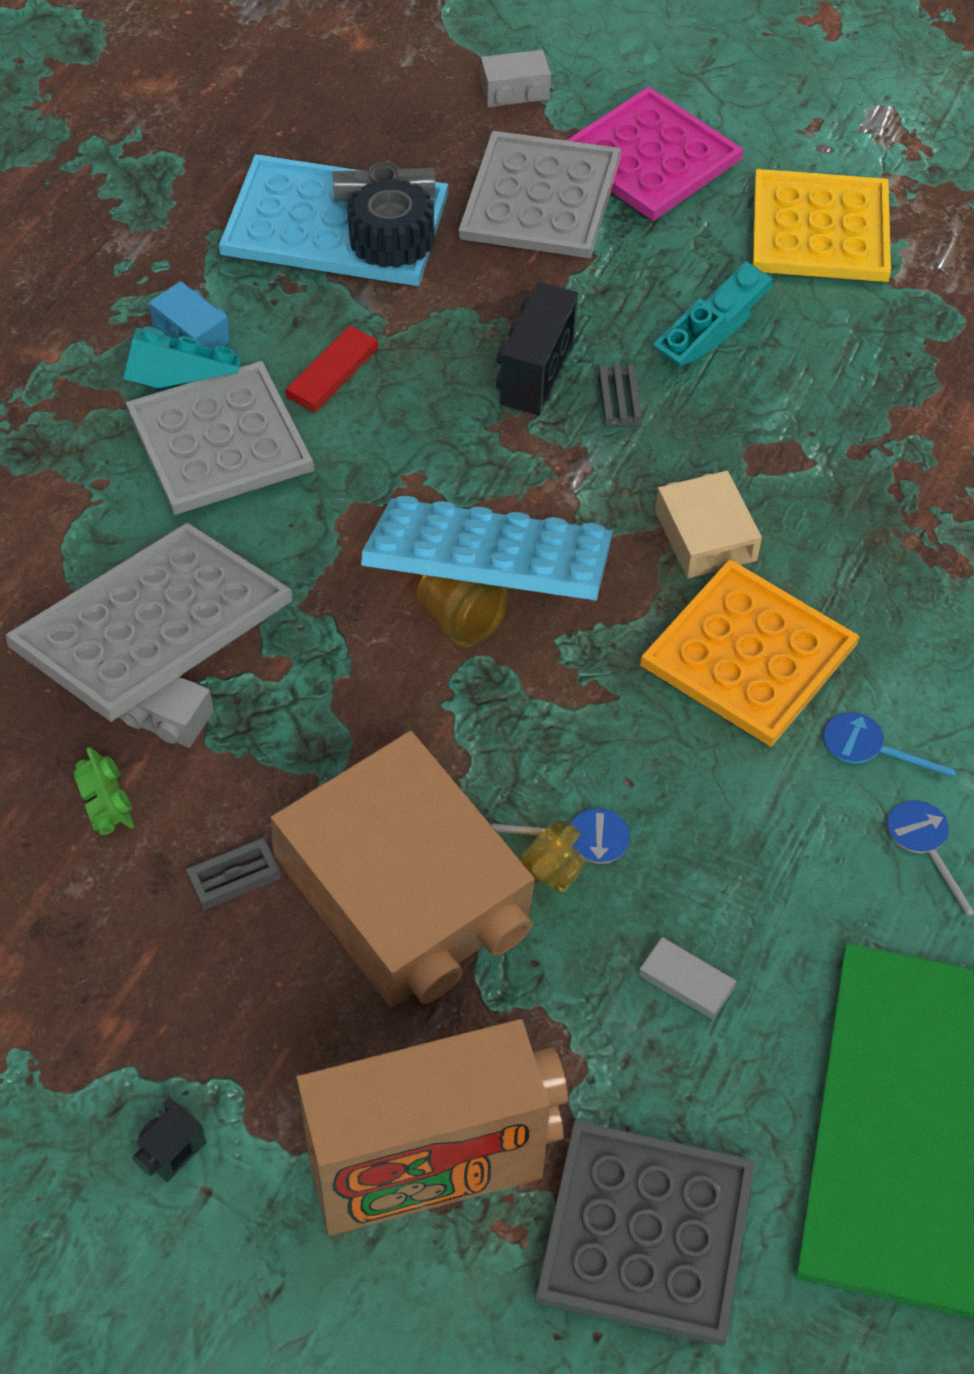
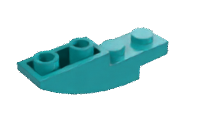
[653,261,773,366]

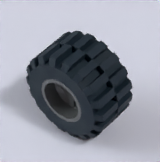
[347,179,435,268]

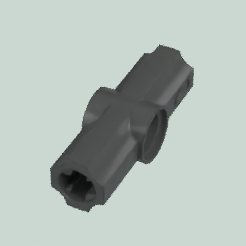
[333,161,436,201]

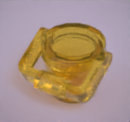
[520,820,587,894]

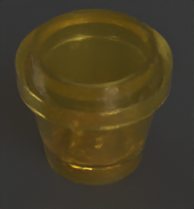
[417,575,507,647]

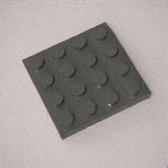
[535,1120,755,1347]

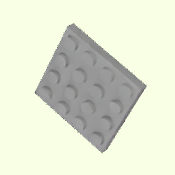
[458,131,621,258]
[125,361,314,515]

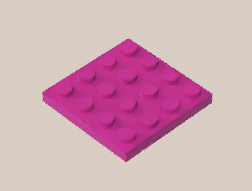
[566,86,744,221]

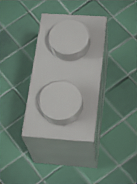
[480,50,551,107]

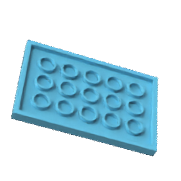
[219,154,448,286]
[361,496,613,601]

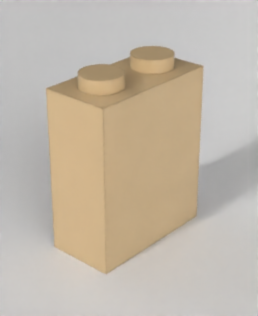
[655,470,762,579]

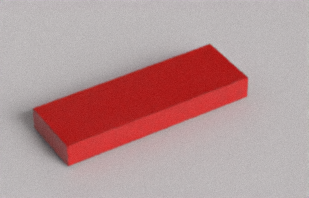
[286,326,379,413]

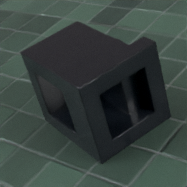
[132,1097,207,1182]

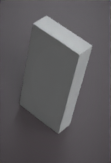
[639,937,737,1020]

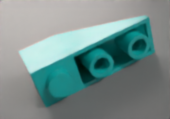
[123,327,241,388]

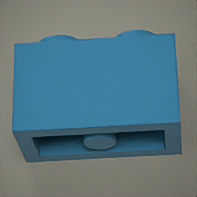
[148,281,230,348]

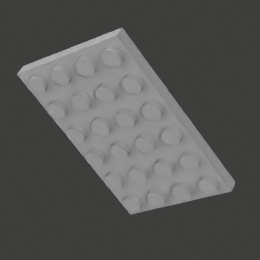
[5,523,292,722]

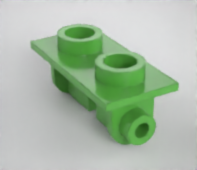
[73,747,134,835]

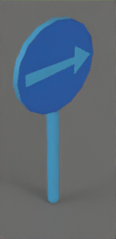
[823,712,956,777]

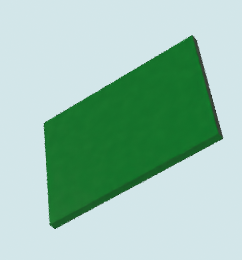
[795,943,974,1319]

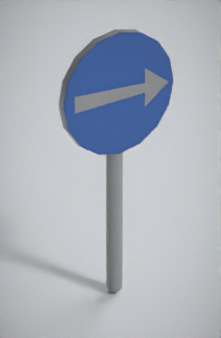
[887,800,973,916]
[491,808,630,864]

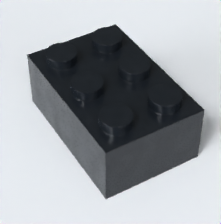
[496,281,578,416]

